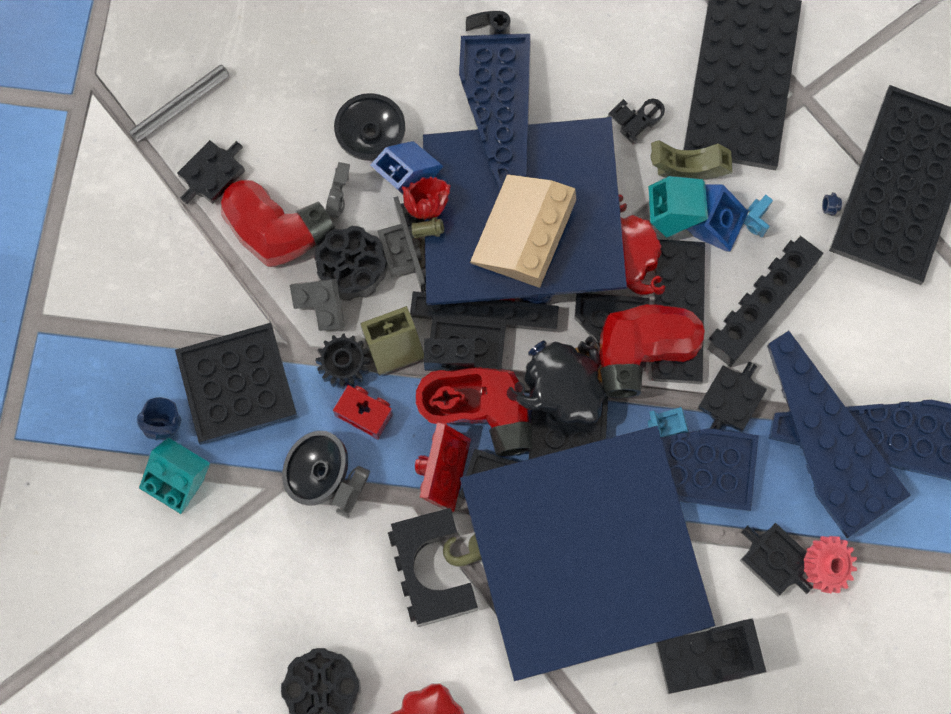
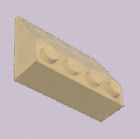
[470,175,576,288]

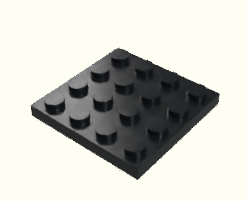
[175,322,298,445]

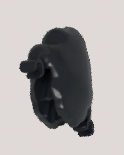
[506,336,606,426]

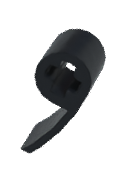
[465,11,511,35]

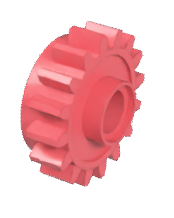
[804,536,857,594]

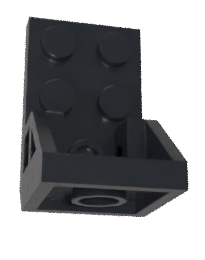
[656,618,766,694]

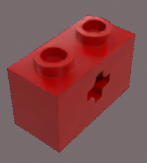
[333,385,393,440]

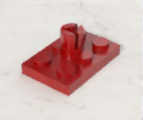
[415,423,471,512]

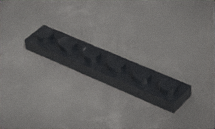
[410,291,559,332]

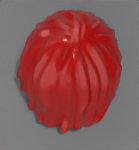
[402,176,451,220]

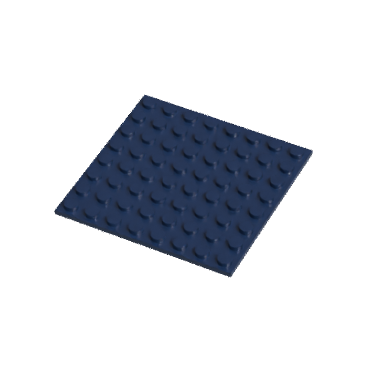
[423,117,627,305]
[460,426,716,681]

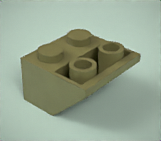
[360,306,424,376]

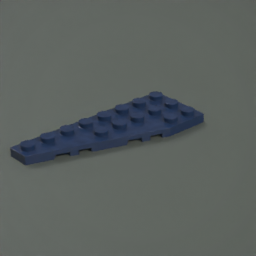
[459,33,531,192]
[767,330,911,538]
[769,399,951,481]
[661,428,759,511]

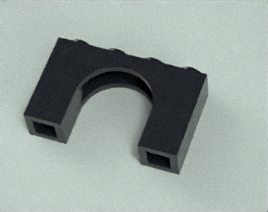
[388,508,478,627]

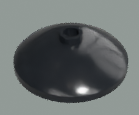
[334,93,406,161]
[282,431,348,506]

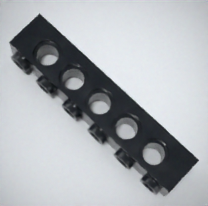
[708,235,824,367]

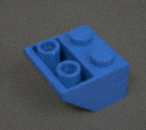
[370,141,443,195]

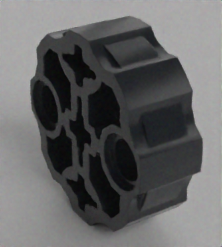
[314,226,387,301]
[281,648,361,714]

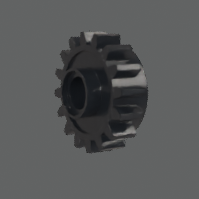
[315,333,371,389]

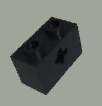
[424,338,475,371]

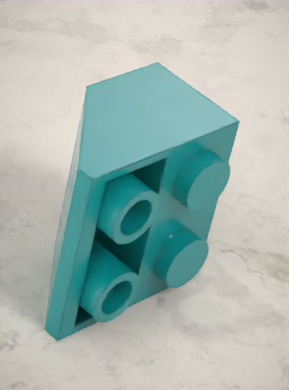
[648,176,708,238]
[139,438,210,514]

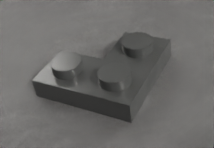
[289,279,345,331]

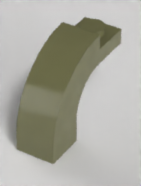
[650,140,733,180]

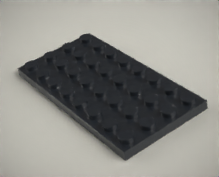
[683,0,802,171]
[829,85,951,285]

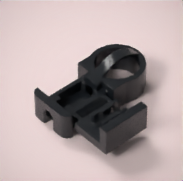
[607,98,665,144]

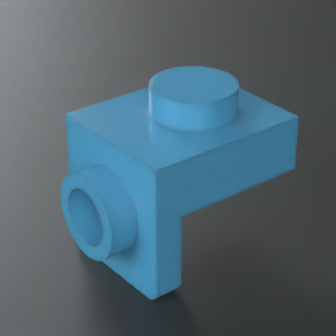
[743,194,773,237]
[647,407,689,437]

